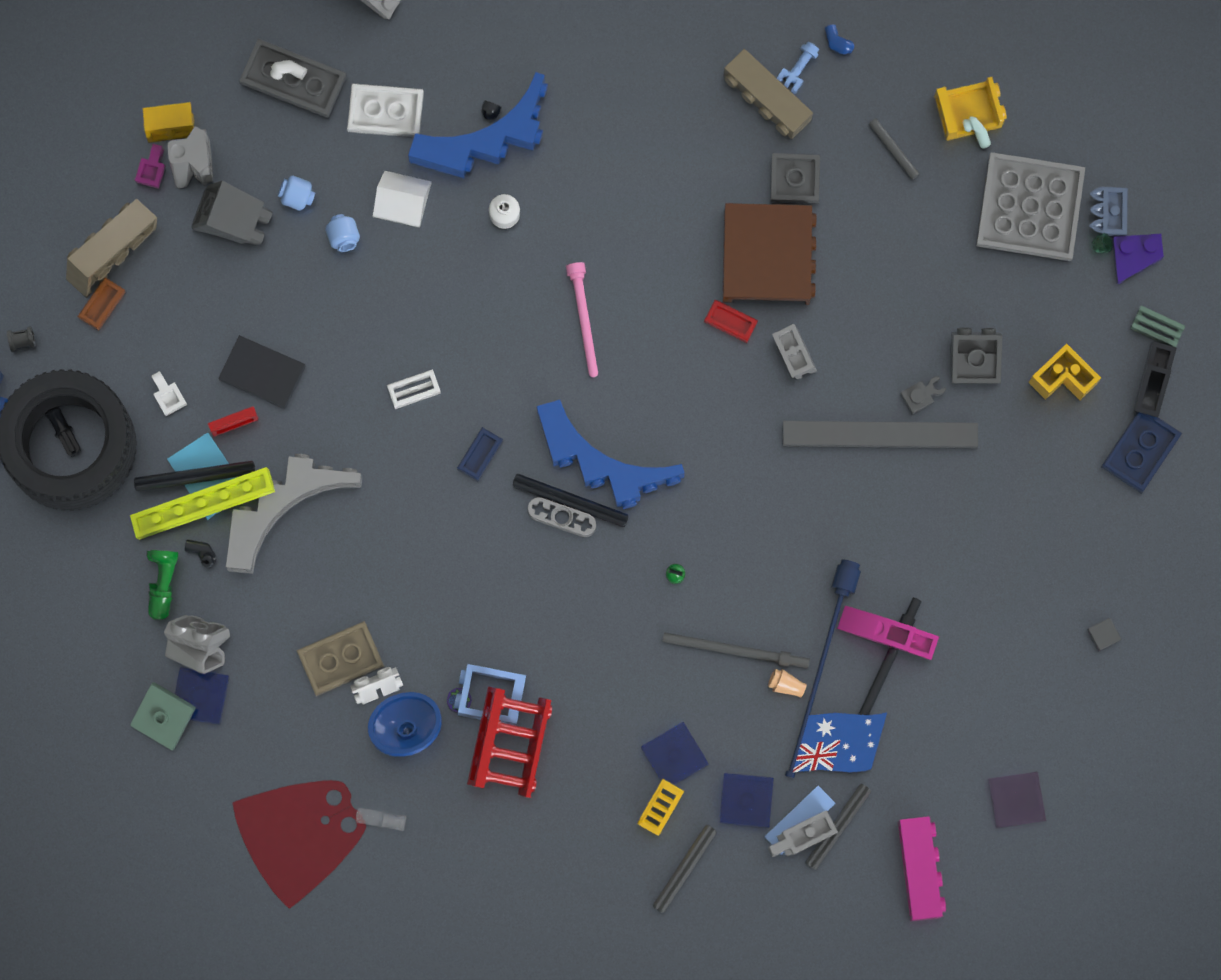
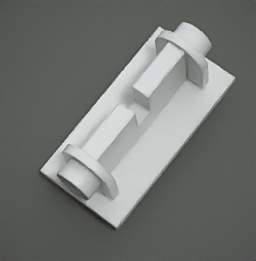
[350,667,403,705]

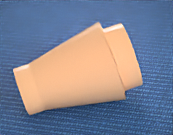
[768,669,807,698]

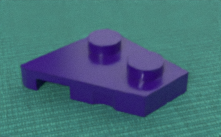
[1112,234,1164,284]

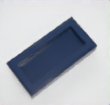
[457,427,503,481]

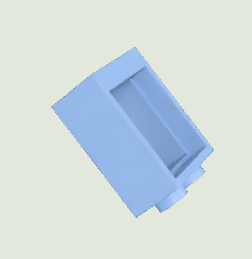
[454,664,526,725]

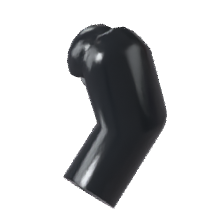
[184,539,216,568]

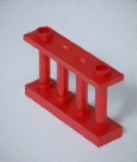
[467,686,552,798]

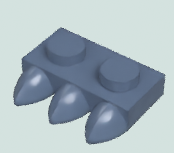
[1090,187,1128,236]

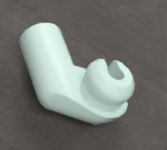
[962,116,991,148]

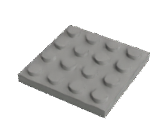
[976,152,1085,261]

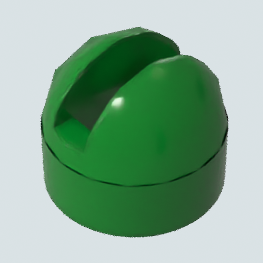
[666,564,685,584]

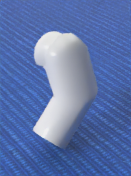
[270,60,307,80]

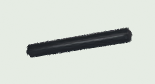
[134,461,256,491]
[513,474,628,527]

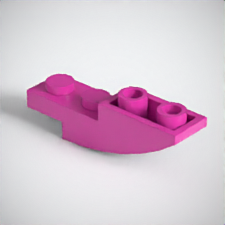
[837,606,939,660]

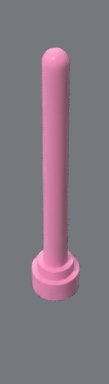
[566,262,598,377]

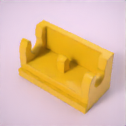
[143,102,195,143]

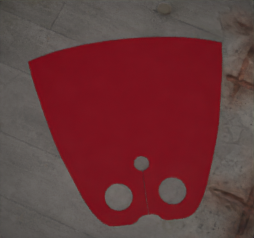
[232,780,366,909]

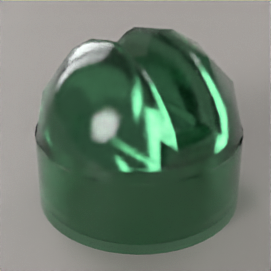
[1092,233,1113,253]

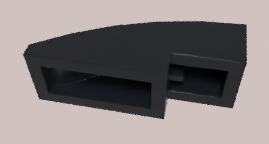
[1134,341,1177,418]

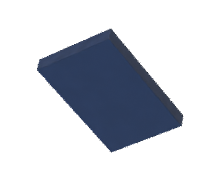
[1101,412,1182,494]

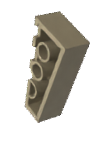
[66,199,157,298]

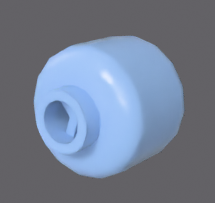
[278,176,315,210]
[325,214,360,252]

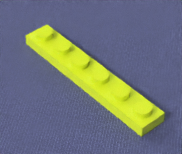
[130,467,275,540]

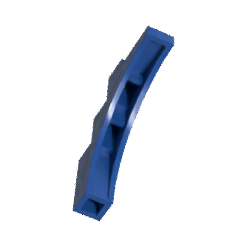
[408,72,548,178]
[537,400,685,509]

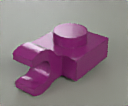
[135,144,166,189]

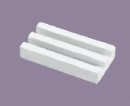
[387,369,441,409]

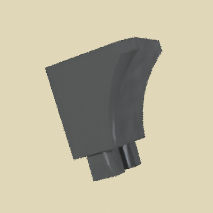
[191,180,272,245]

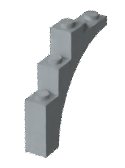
[226,454,362,574]

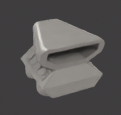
[168,126,213,188]
[164,615,230,674]

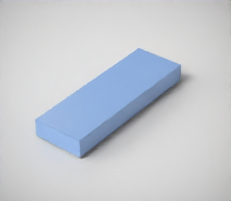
[764,786,835,855]

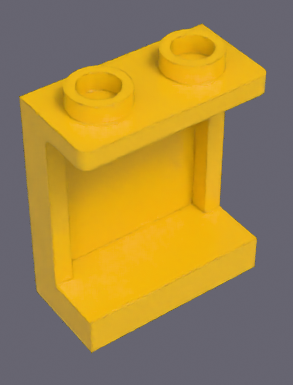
[934,77,1007,141]

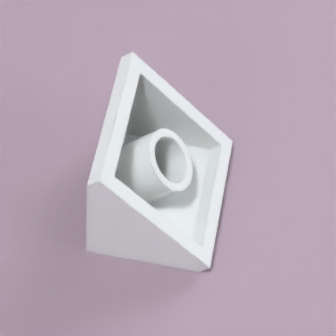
[373,171,431,228]

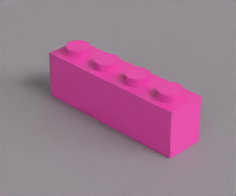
[898,816,946,922]

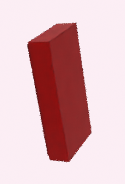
[704,299,758,343]
[208,406,259,437]

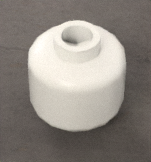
[489,194,520,229]

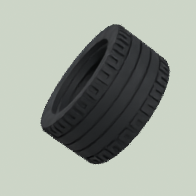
[0,369,137,511]

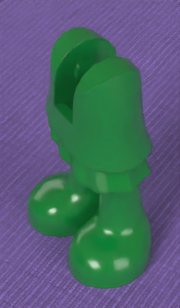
[147,550,179,620]

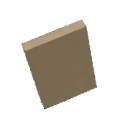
[296,621,384,696]

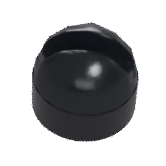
[481,100,502,120]

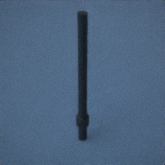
[858,597,922,715]

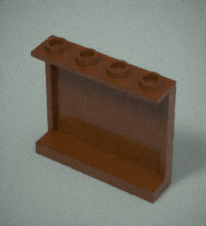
[723,203,816,305]

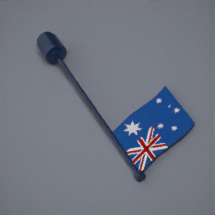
[785,559,887,778]

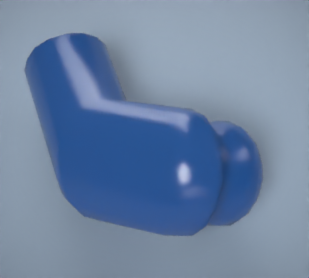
[825,25,854,54]

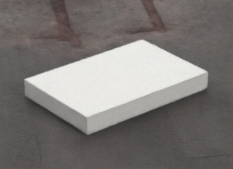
[347,84,424,137]

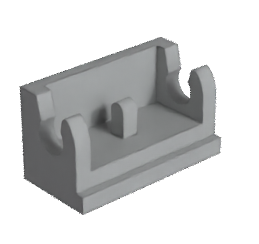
[772,324,817,379]

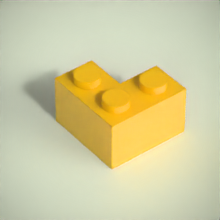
[1029,344,1101,400]

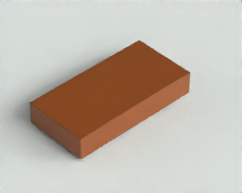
[77,277,126,331]

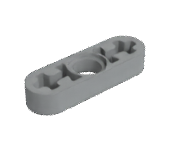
[528,497,596,537]

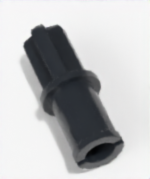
[46,408,81,456]

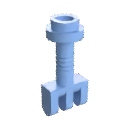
[777,42,819,95]

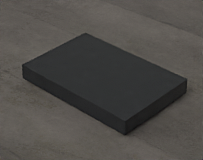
[219,335,306,409]

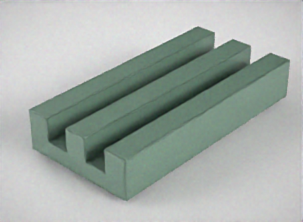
[1130,306,1185,347]

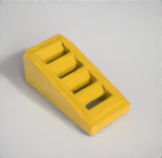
[637,779,684,836]

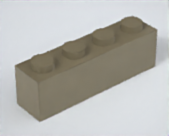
[724,48,813,139]

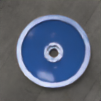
[368,692,442,757]

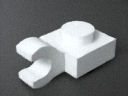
[152,371,187,416]

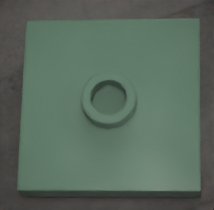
[130,682,196,750]

